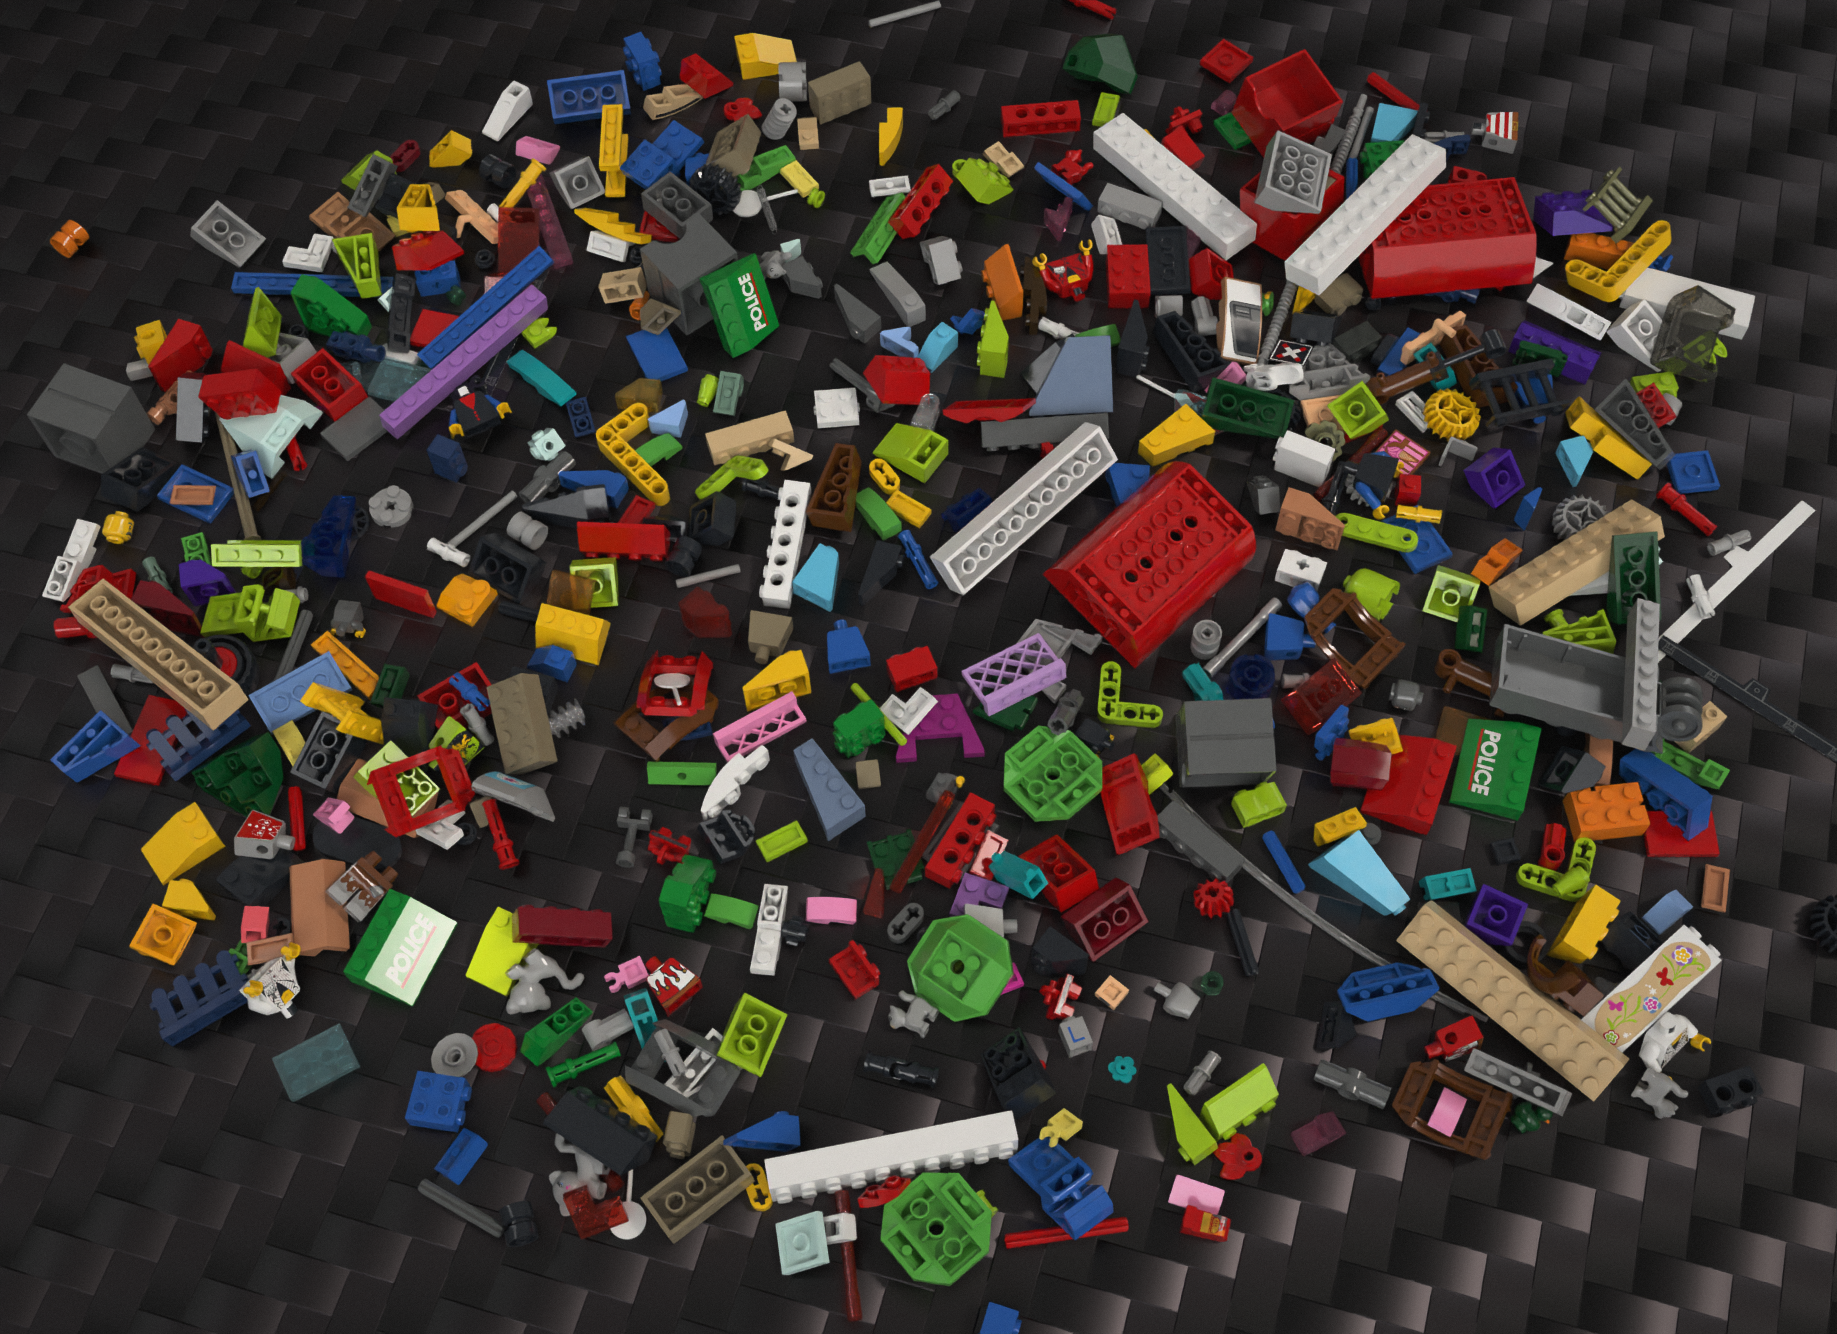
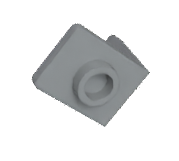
[1155,295,1183,318]
[1438,437,1478,466]

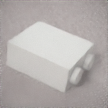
[1273,430,1335,488]

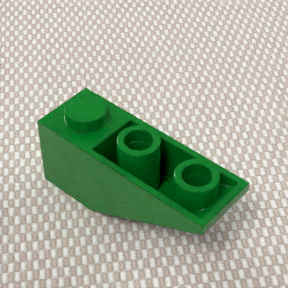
[520,997,593,1067]

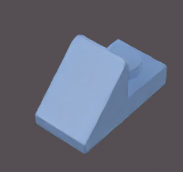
[880,327,919,358]

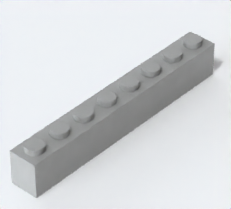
[1622,598,1660,751]

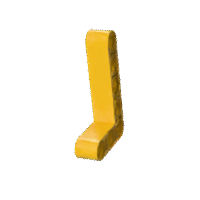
[1565,220,1672,302]
[596,403,670,506]

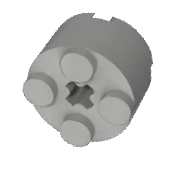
[779,62,807,102]

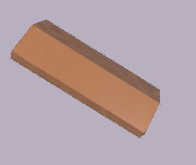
[337,759,439,838]
[289,859,350,956]

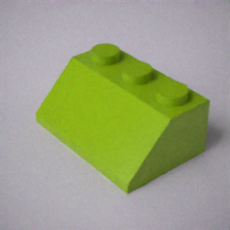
[243,287,282,358]
[1199,1063,1279,1142]

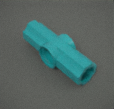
[1182,663,1224,701]

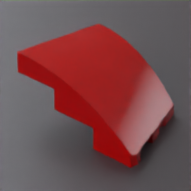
[60,564,136,614]

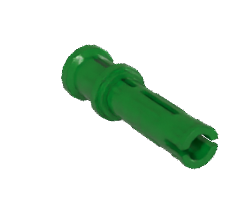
[545,1042,621,1088]

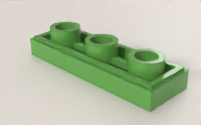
[647,762,717,785]

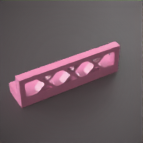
[713,692,807,763]

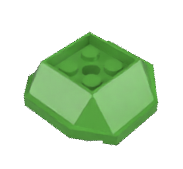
[1004,725,1102,822]
[907,914,1014,1022]
[881,1172,992,1286]

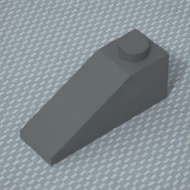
[347,154,398,217]
[834,284,881,344]

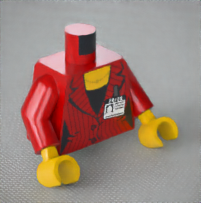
[1032,239,1094,302]

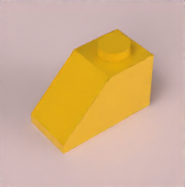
[429,130,472,168]
[162,879,216,920]

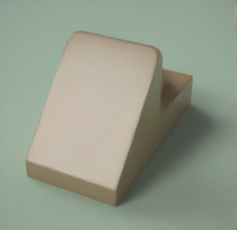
[797,117,819,150]
[767,439,813,471]

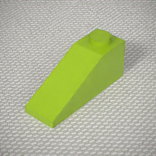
[1167,1083,1218,1166]

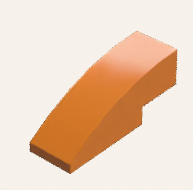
[1471,538,1523,586]

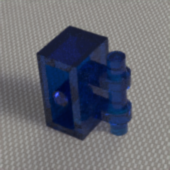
[941,488,993,533]

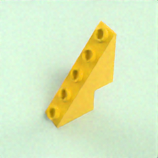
[1565,397,1652,480]

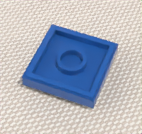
[1666,450,1720,494]

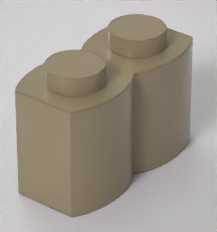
[1314,273,1363,315]
[663,1111,696,1159]

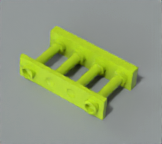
[211,540,315,567]

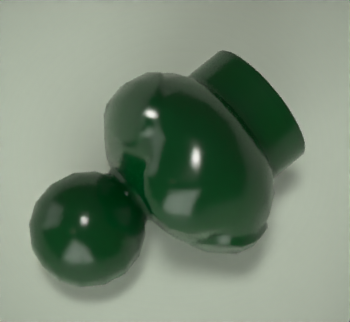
[1509,1101,1553,1134]

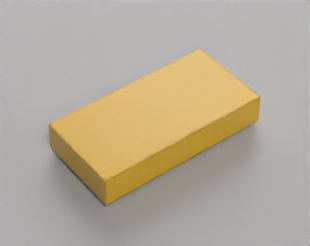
[886,489,932,529]

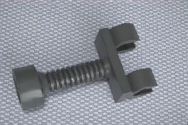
[616,806,653,868]

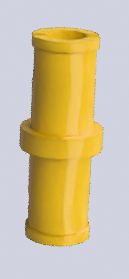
[1396,504,1442,524]

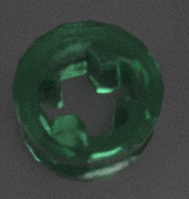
[446,285,467,306]
[1201,971,1224,995]

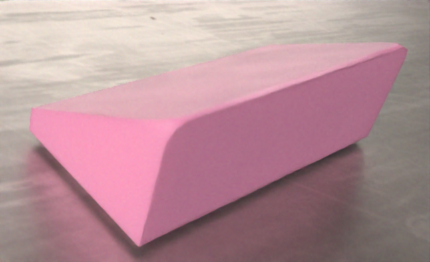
[516,136,560,165]
[1168,1175,1225,1215]

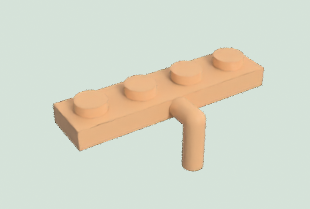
[445,190,510,244]
[1400,311,1466,365]

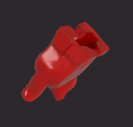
[1051,149,1093,186]

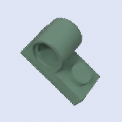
[713,371,744,416]

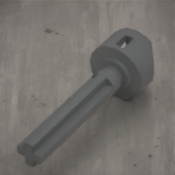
[830,358,895,413]

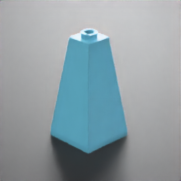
[1308,830,1410,916]

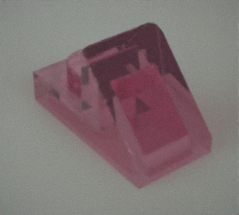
[1044,197,1073,241]
[1291,1112,1346,1157]

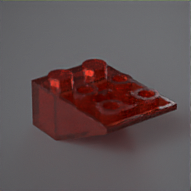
[498,207,541,273]

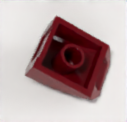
[1331,738,1392,790]

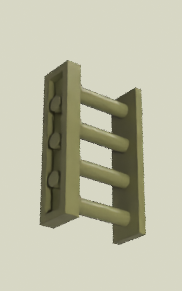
[1583,166,1653,243]

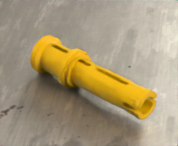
[499,158,546,213]

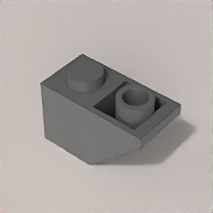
[781,256,823,298]
[1247,476,1281,514]

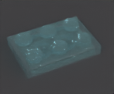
[368,358,432,402]
[272,1024,361,1102]

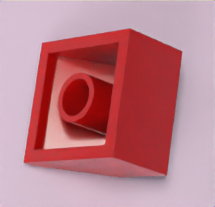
[680,53,734,99]
[1188,248,1234,300]

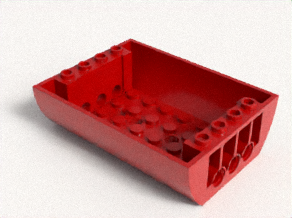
[1358,177,1536,299]
[1043,461,1256,668]

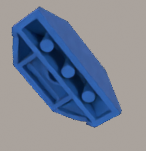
[1337,962,1439,1021]

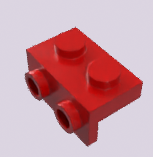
[829,940,880,1000]

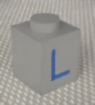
[1058,1016,1093,1058]

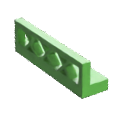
[850,192,906,264]

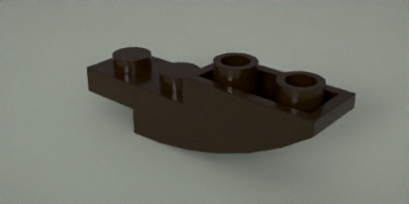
[1020,257,1047,335]

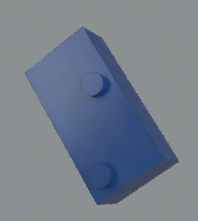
[547,70,631,124]

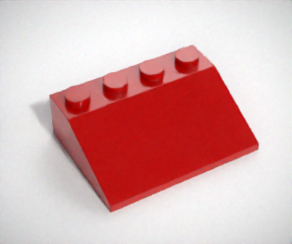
[1360,735,1457,835]

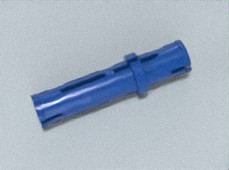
[898,530,939,589]

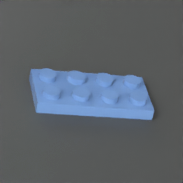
[248,651,352,734]

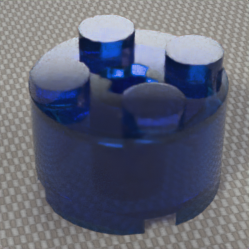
[1227,654,1275,700]

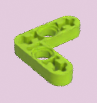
[695,455,768,500]
[1097,661,1163,728]
[1516,837,1596,902]

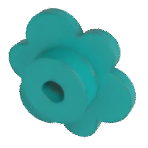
[1108,1056,1137,1083]

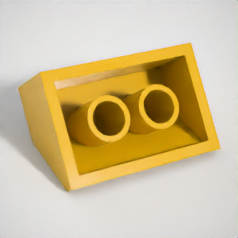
[535,603,611,665]
[1547,885,1621,964]

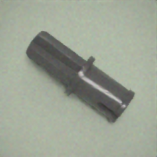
[928,90,961,120]

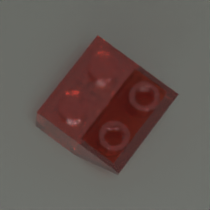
[679,587,732,638]

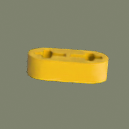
[869,459,900,495]
[746,1163,773,1212]

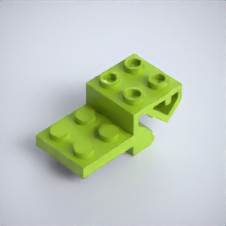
[200,584,300,642]

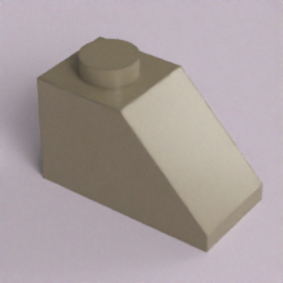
[640,298,681,335]

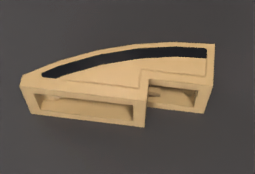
[643,84,704,120]

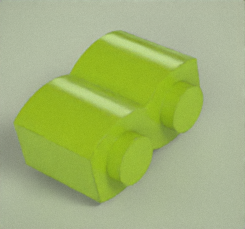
[1231,782,1287,828]

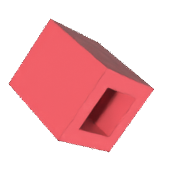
[241,906,270,943]

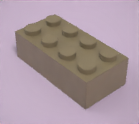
[487,673,558,775]
[640,1135,755,1244]

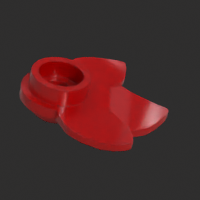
[723,98,762,122]
[1213,1133,1262,1180]

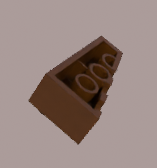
[1440,325,1518,408]
[806,443,862,532]

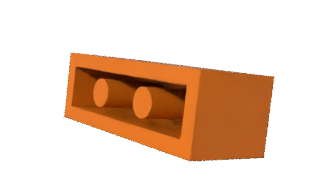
[1564,233,1634,270]

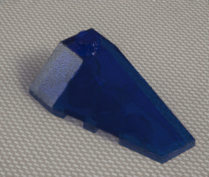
[301,495,356,577]

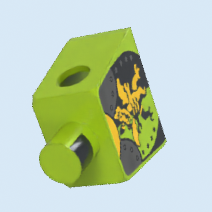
[429,716,484,774]

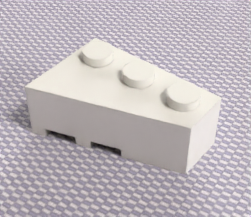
[664,1028,743,1100]

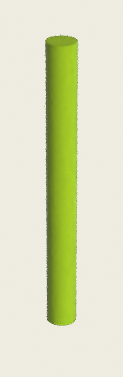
[851,683,907,746]

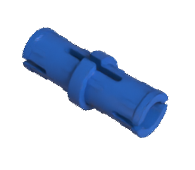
[449,672,490,711]

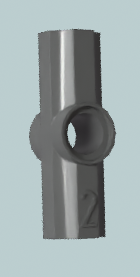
[519,451,576,503]
[1048,689,1084,735]
[1313,1059,1391,1109]

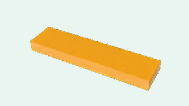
[311,630,379,701]

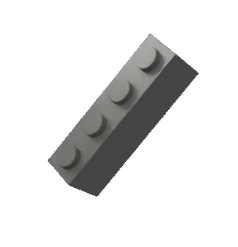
[1158,800,1245,883]

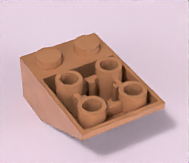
[1275,487,1345,550]

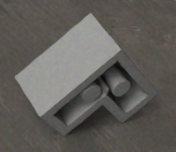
[920,236,962,285]

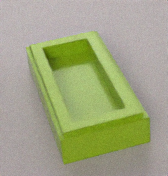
[1092,92,1120,127]
[756,820,808,862]

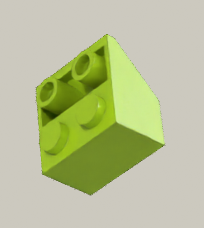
[956,158,1014,204]

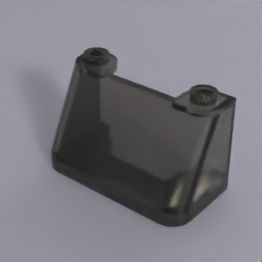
[1650,285,1736,383]

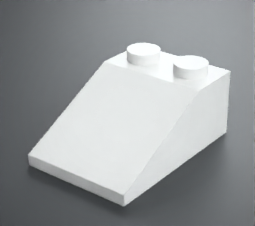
[1606,299,1683,372]

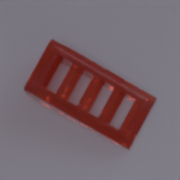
[863,868,885,919]

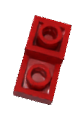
[858,1175,911,1208]

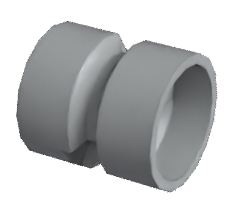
[507,511,548,550]
[1190,620,1222,660]

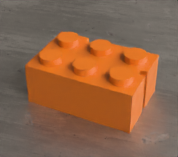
[1563,782,1650,843]

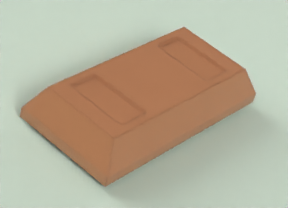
[170,485,216,505]
[1701,864,1730,913]
[247,933,294,966]

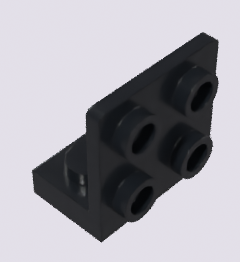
[375,173,416,219]

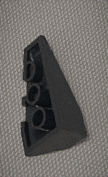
[522,484,612,528]

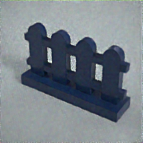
[146,708,251,782]
[149,950,249,1047]

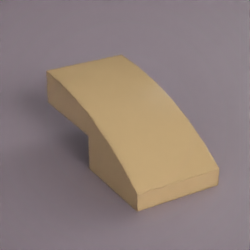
[983,141,1024,177]

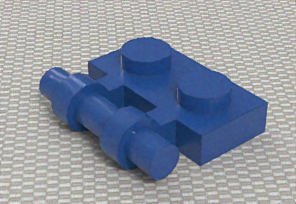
[1314,704,1349,760]

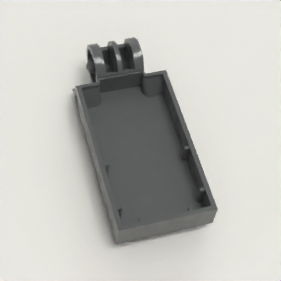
[1489,624,1703,754]

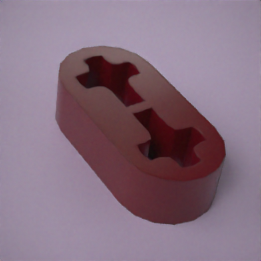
[389,140,421,172]

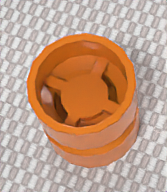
[49,220,89,258]

